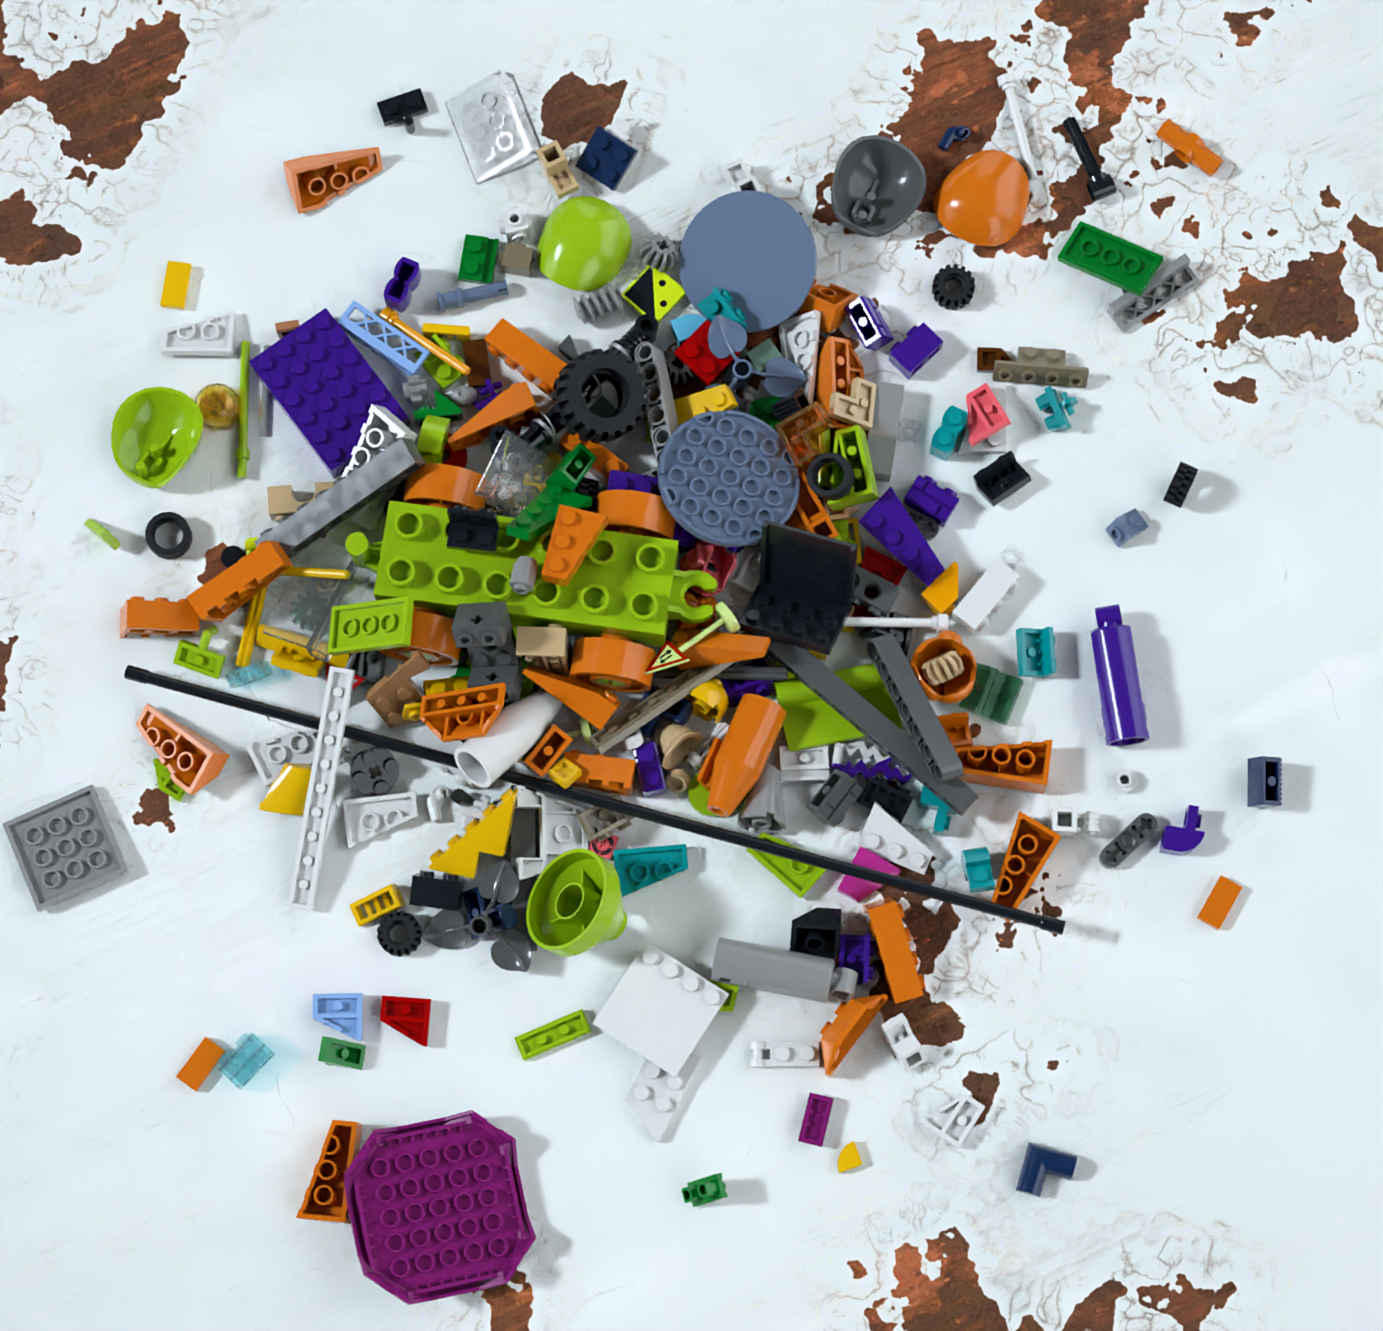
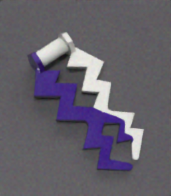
[830,739,913,786]

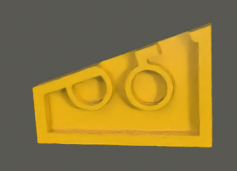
[674,384,738,426]

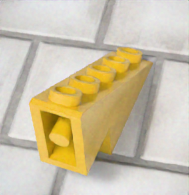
[429,788,518,879]

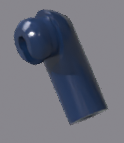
[938,125,970,152]

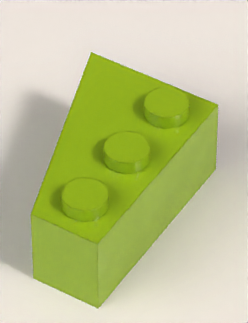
[827,425,879,511]

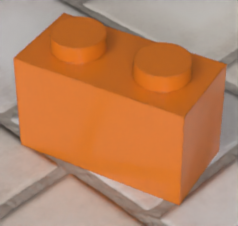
[519,724,573,777]

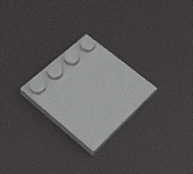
[3,784,129,912]

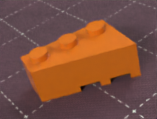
[541,504,608,587]
[120,596,199,638]
[564,750,636,797]

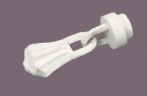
[686,720,731,770]

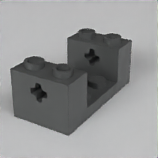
[451,601,525,703]

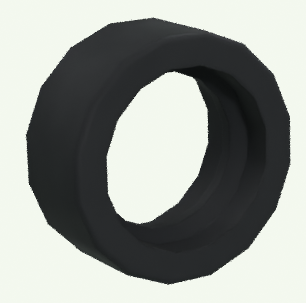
[806,452,855,500]
[145,512,192,559]

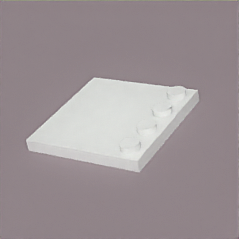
[592,941,729,1078]

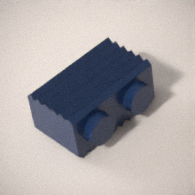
[1247,756,1283,808]

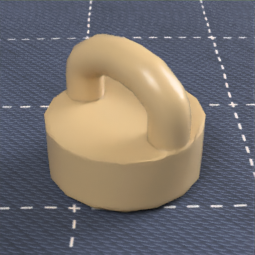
[665,769,691,793]

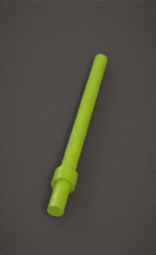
[235,341,250,479]

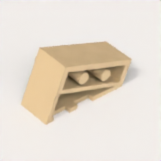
[516,624,572,674]

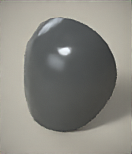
[831,135,926,237]

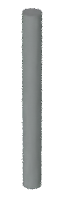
[260,345,271,437]

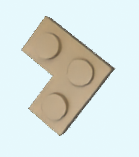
[828,377,877,430]

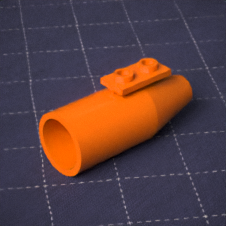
[696,694,787,818]

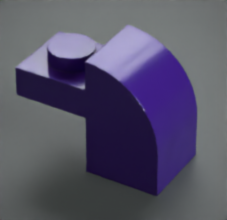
[1159,805,1205,855]

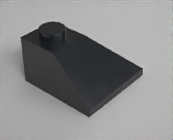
[790,907,841,966]

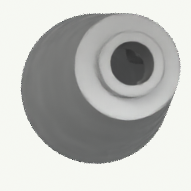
[737,764,786,835]

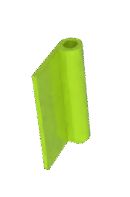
[774,663,903,752]

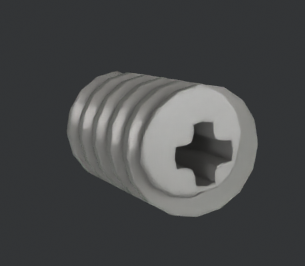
[572,283,624,324]

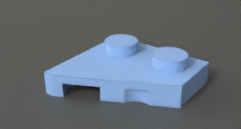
[313,993,363,1041]

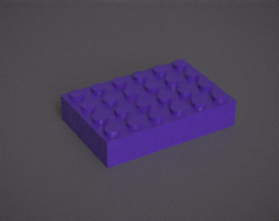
[249,308,411,479]

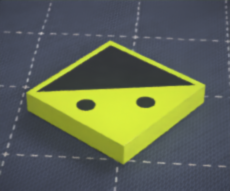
[622,265,686,324]

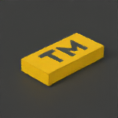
[422,323,472,342]

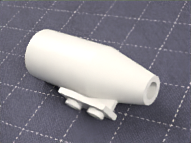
[454,689,562,788]

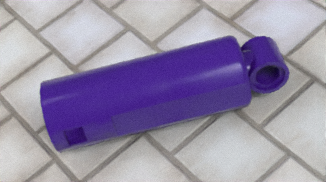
[1091,604,1150,747]

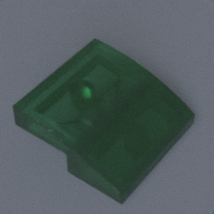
[959,662,1023,726]

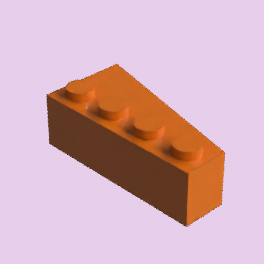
[484,318,567,402]
[954,739,1053,794]
[991,811,1062,923]
[862,897,926,1004]

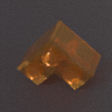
[775,401,834,470]

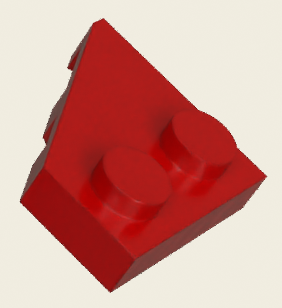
[380,996,432,1047]

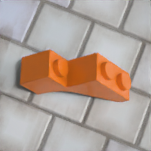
[796,471,839,538]

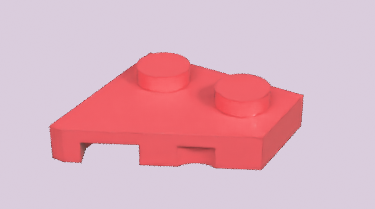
[966,383,1011,447]

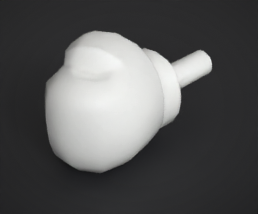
[605,116,642,142]

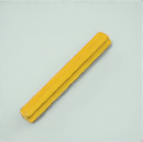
[236,586,268,668]

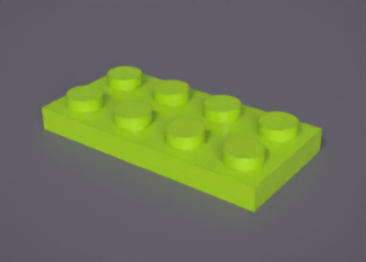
[328,596,414,656]

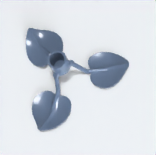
[703,315,806,411]

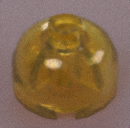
[195,383,241,431]

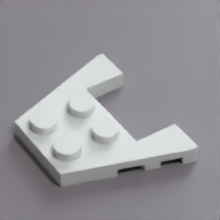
[514,785,588,881]

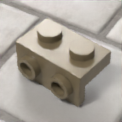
[576,793,635,842]

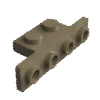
[992,346,1089,388]

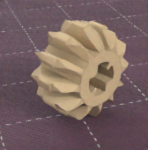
[922,651,964,686]

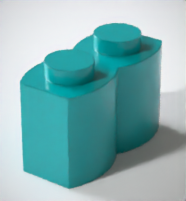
[930,405,968,461]

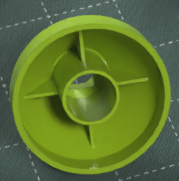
[526,848,627,957]

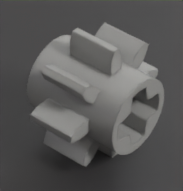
[402,374,429,405]

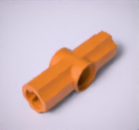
[1155,118,1224,177]

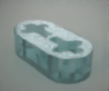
[226,661,273,688]

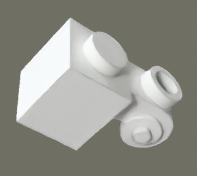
[1049,806,1100,837]

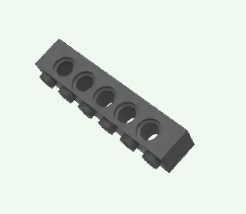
[759,544,901,618]

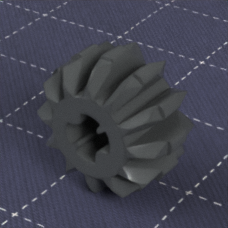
[664,346,695,386]

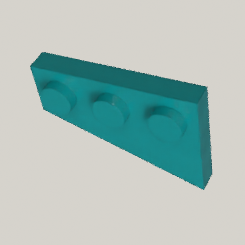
[613,844,688,897]

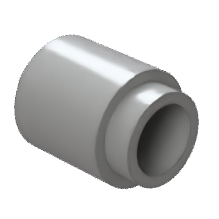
[509,556,538,595]

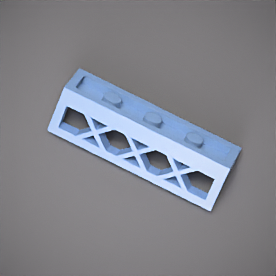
[337,300,430,376]

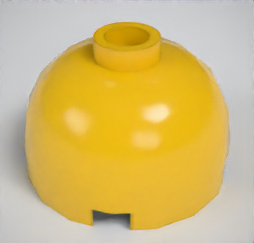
[683,677,729,723]

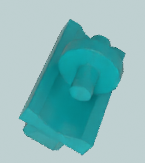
[1035,386,1078,431]

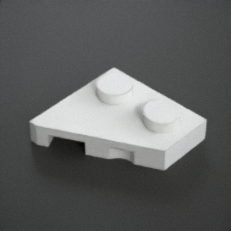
[918,1093,985,1149]

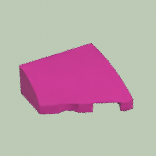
[837,846,901,903]

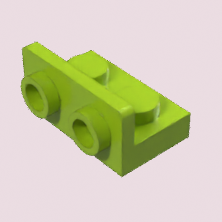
[414,333,465,390]

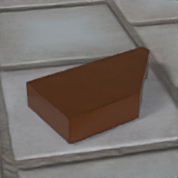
[977,347,1012,373]

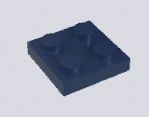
[575,126,639,191]

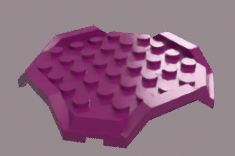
[343,1110,536,1305]

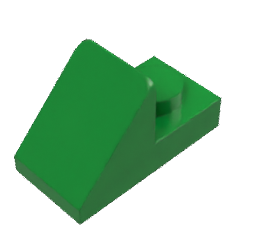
[413,390,463,427]
[318,1036,366,1070]

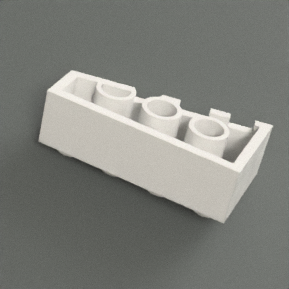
[342,404,418,512]

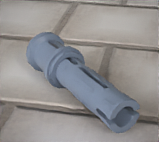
[436,280,509,313]

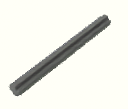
[653,665,788,680]

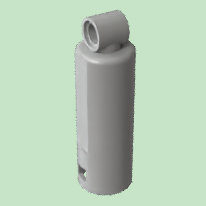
[711,937,858,1003]

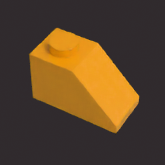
[920,561,958,616]

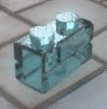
[217,1032,275,1090]

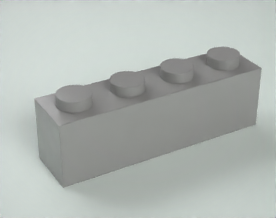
[865,381,905,482]

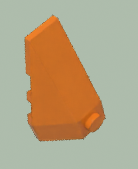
[283,147,383,214]
[797,279,858,333]
[671,629,771,670]

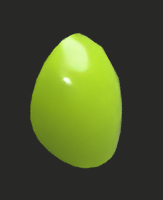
[536,196,632,292]
[111,387,203,489]

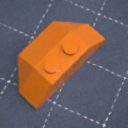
[815,336,864,430]
[419,682,506,743]
[820,994,889,1078]

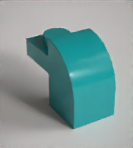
[918,785,957,836]
[961,846,995,893]

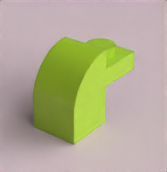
[417,415,451,464]

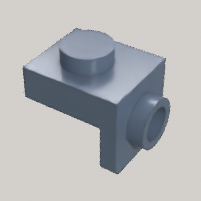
[1106,508,1149,547]

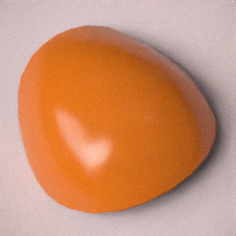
[933,150,1029,246]

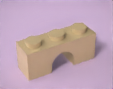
[267,481,334,523]

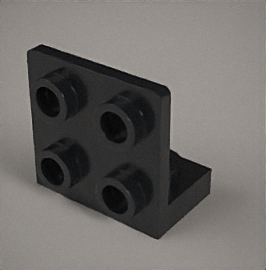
[447,505,500,554]

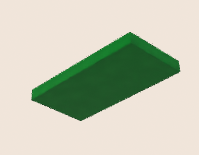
[1058,221,1163,297]

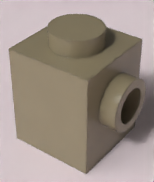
[498,242,535,277]

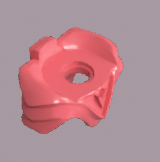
[680,539,737,597]

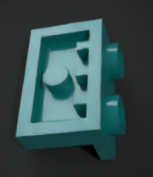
[697,287,748,329]

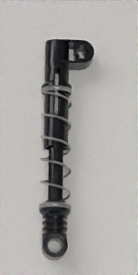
[488,314,658,473]

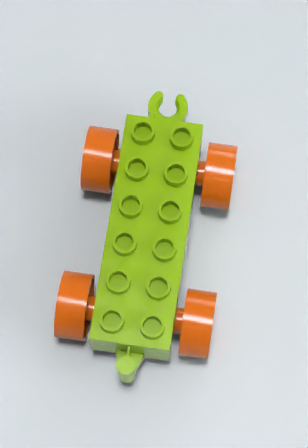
[345,463,717,693]

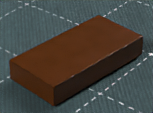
[462,339,492,388]

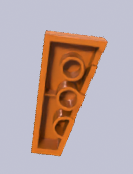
[186,540,293,622]
[296,1120,362,1224]

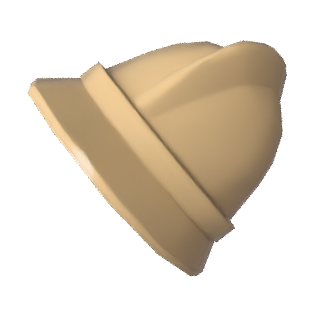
[654,722,704,770]

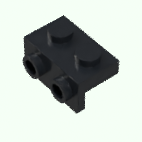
[973,451,1031,507]
[857,774,914,824]

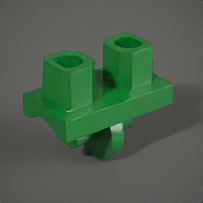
[682,1173,728,1207]

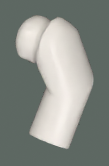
[427,786,449,822]

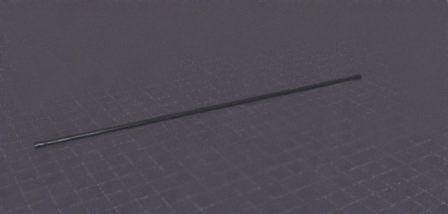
[124,665,1066,935]

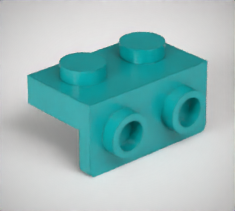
[1016,627,1057,678]

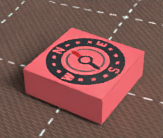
[588,835,619,861]

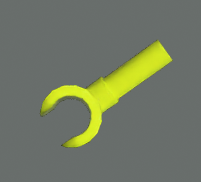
[245,537,258,555]

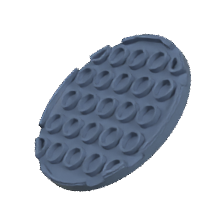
[679,191,817,333]
[657,410,800,547]

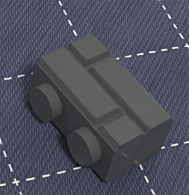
[807,769,863,828]

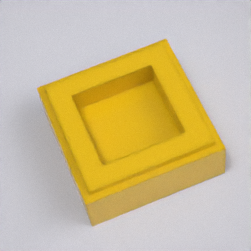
[547,757,582,789]

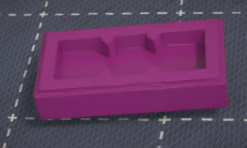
[798,1092,834,1147]

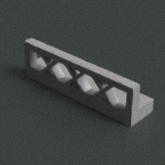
[1107,253,1199,333]

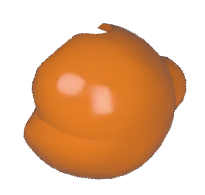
[910,630,977,704]

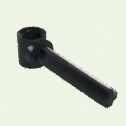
[1063,117,1117,202]

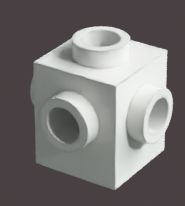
[497,206,533,243]

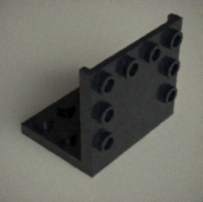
[738,520,858,655]

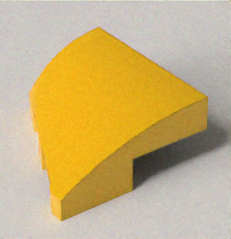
[259,763,311,816]

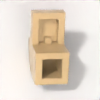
[536,140,580,199]

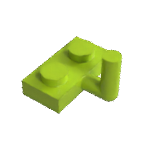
[173,625,227,679]

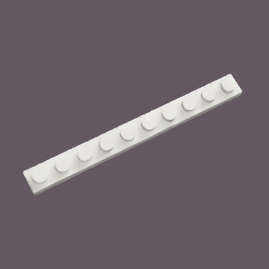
[287,666,355,911]

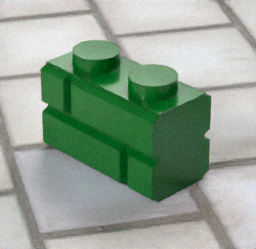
[545,443,596,491]

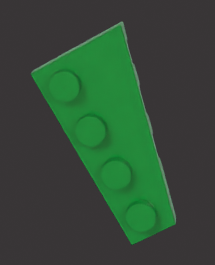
[506,484,592,541]

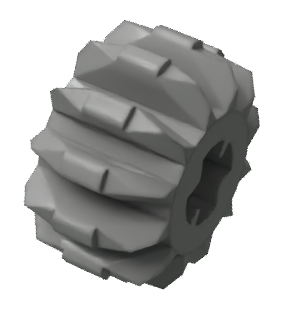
[639,232,680,273]

